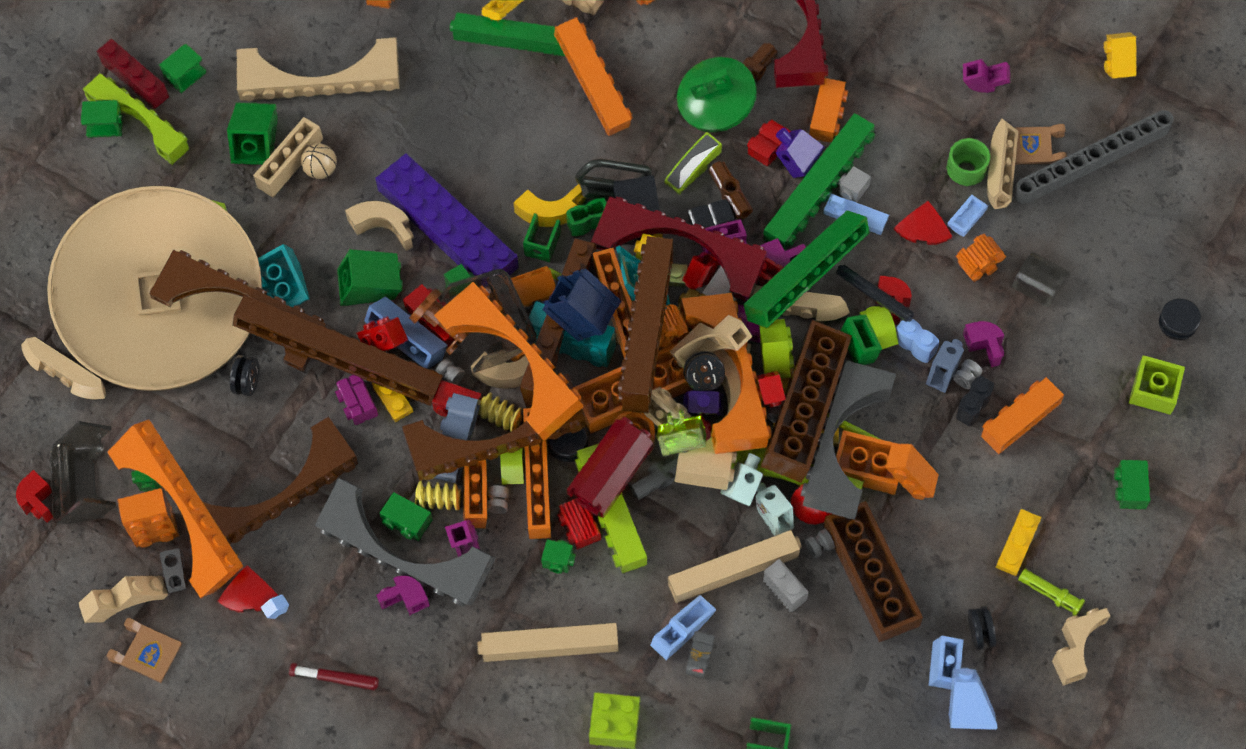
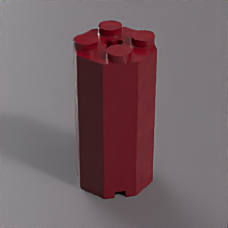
[567,417,653,518]

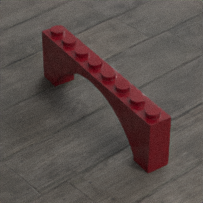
[774,0,828,88]
[591,197,767,302]

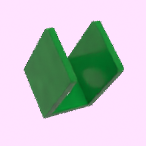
[159,44,206,94]
[81,100,123,138]
[523,213,561,263]
[746,718,791,749]

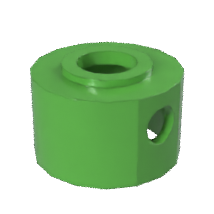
[946,138,990,186]

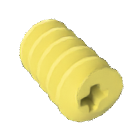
[478,392,523,432]
[415,481,462,511]

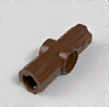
[742,43,778,82]
[708,161,753,220]

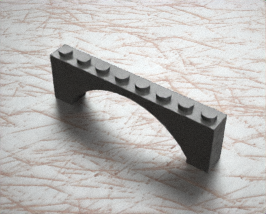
[801,361,896,520]
[315,478,496,607]

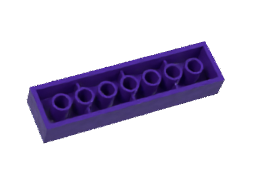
[375,153,519,287]

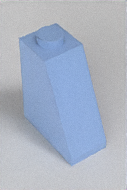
[949,668,997,729]

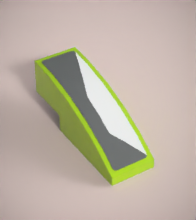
[664,132,722,194]

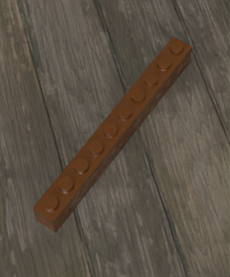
[232,295,443,406]

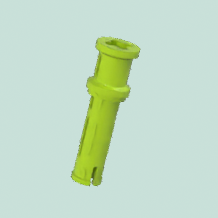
[1018,568,1085,616]

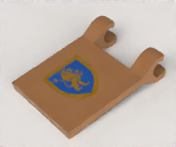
[1015,124,1067,165]
[107,618,182,683]

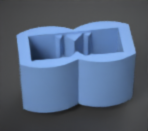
[896,319,939,363]

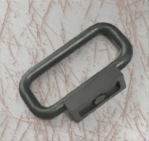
[575,159,652,201]

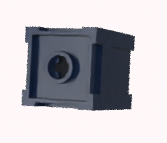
[542,268,621,342]

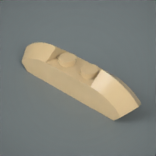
[987,119,1018,209]
[752,285,850,321]
[21,337,106,399]

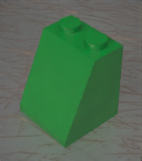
[227,102,278,165]
[337,249,403,306]

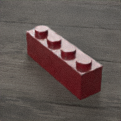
[97,38,169,110]

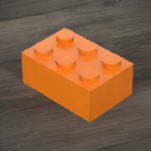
[836,430,898,495]
[118,488,179,548]

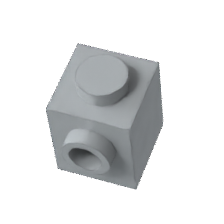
[838,166,871,203]

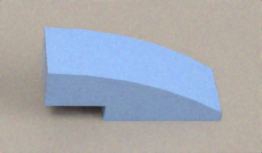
[650,595,716,660]

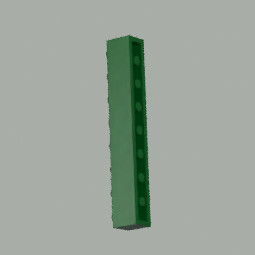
[763,113,875,250]
[744,210,870,328]

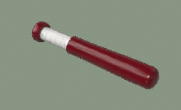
[289,663,379,690]

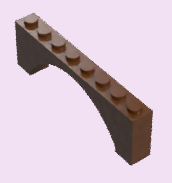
[520,239,597,408]
[149,249,326,372]
[402,374,586,481]
[179,416,358,544]

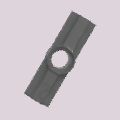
[628,450,685,500]

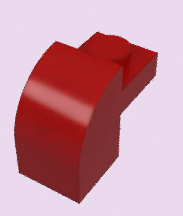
[876,276,912,325]
[16,470,54,523]

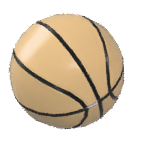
[301,143,337,179]

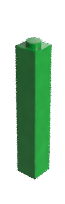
[450,12,565,56]

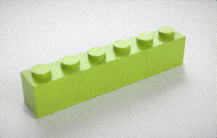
[575,444,647,574]

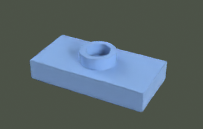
[947,194,988,237]

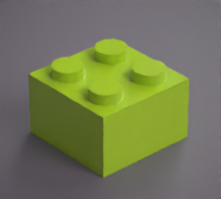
[759,319,794,378]
[1129,355,1185,415]
[589,692,640,749]

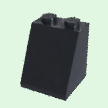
[613,175,663,245]

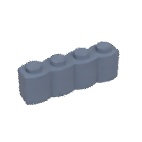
[435,393,481,484]

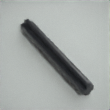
[836,265,914,322]

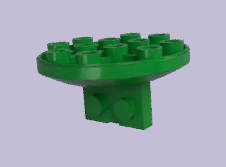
[677,57,757,132]

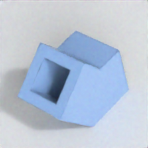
[261,594,289,619]

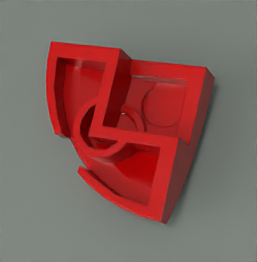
[894,201,952,245]
[218,565,279,613]

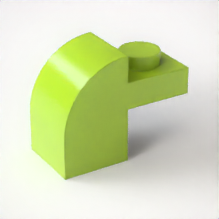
[860,306,898,349]
[500,447,524,485]

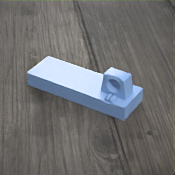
[823,193,889,235]

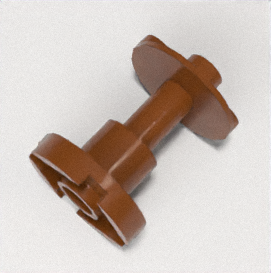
[409,287,469,355]

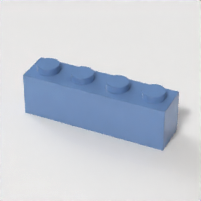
[364,297,448,369]

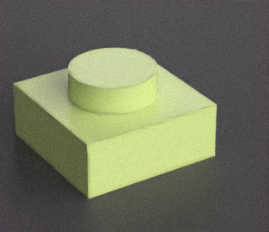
[669,264,687,287]

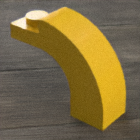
[513,184,586,227]

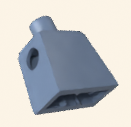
[926,339,964,393]

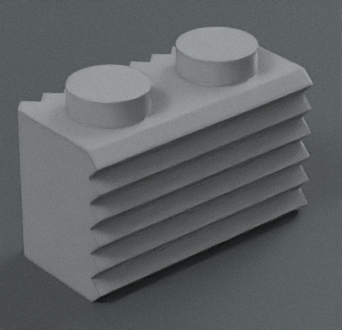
[763,559,809,612]

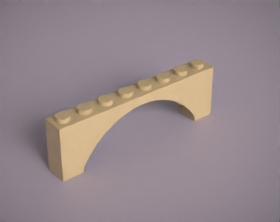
[237,38,400,101]
[675,343,751,490]

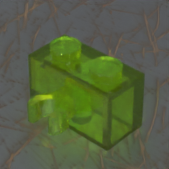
[657,409,706,456]

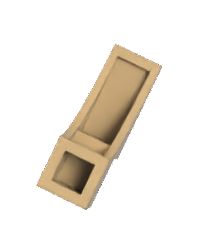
[670,315,752,368]
[79,576,168,623]
[1052,608,1110,686]

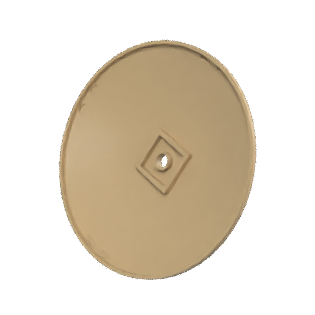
[47,186,262,391]

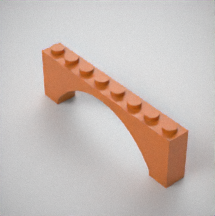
[434,282,584,441]
[680,293,772,454]
[108,420,243,598]

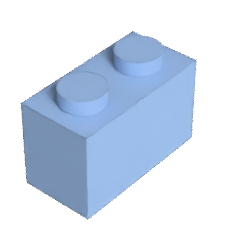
[929,636,963,690]

